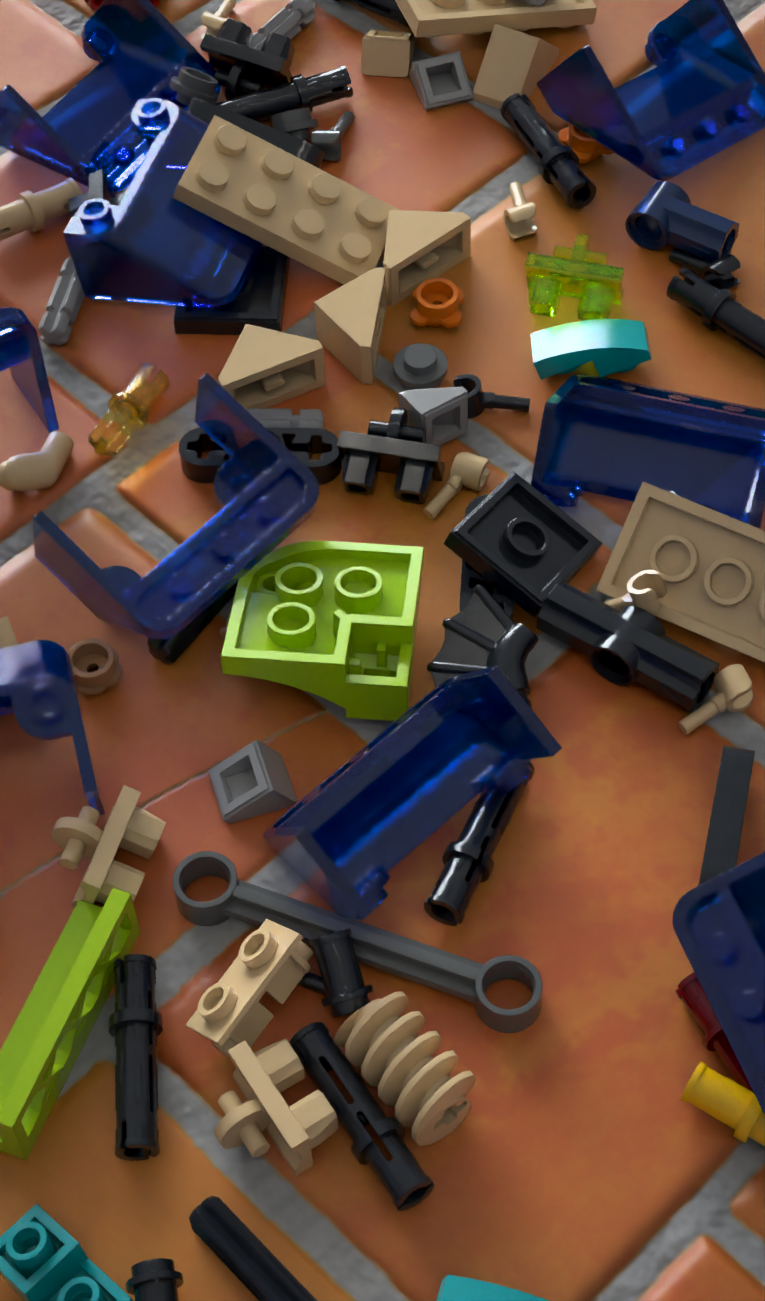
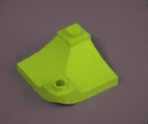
[221,541,424,722]

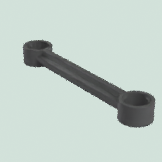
[173,851,542,1033]

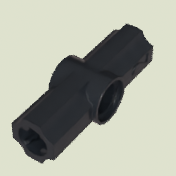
[537,582,720,711]

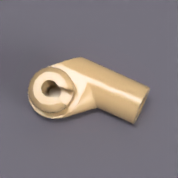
[0,431,74,491]

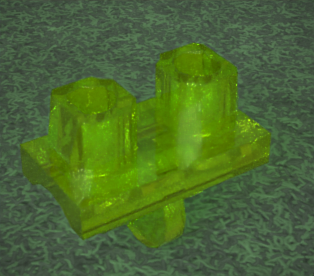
[525,233,624,321]

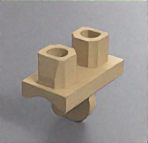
[51,785,166,908]
[214,1039,338,1176]

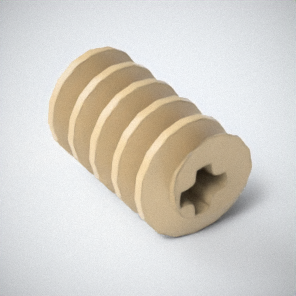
[333,991,476,1146]

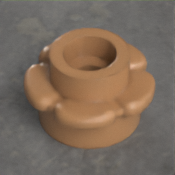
[63,638,122,695]

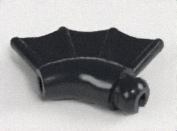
[427,584,539,722]

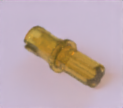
[88,363,170,457]

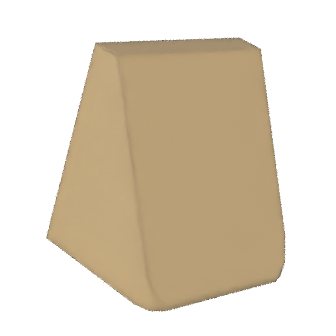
[361,30,416,77]

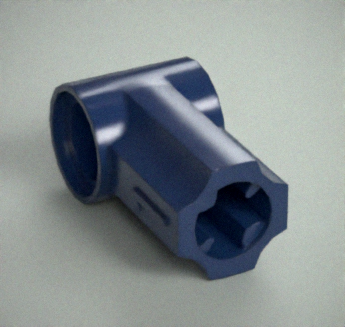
[625,181,739,262]

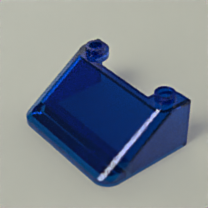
[0,0,221,195]
[536,0,765,181]
[63,98,263,308]
[531,374,765,529]

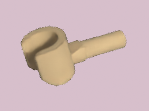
[201,0,236,40]
[503,182,537,240]
[423,452,490,519]
[603,570,667,616]
[678,664,753,735]

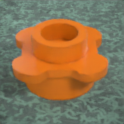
[558,114,617,163]
[410,278,465,328]

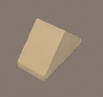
[472,24,559,109]
[383,210,471,306]
[314,267,387,384]
[218,324,326,413]

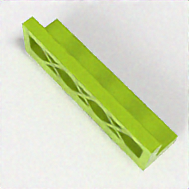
[0,888,141,1160]

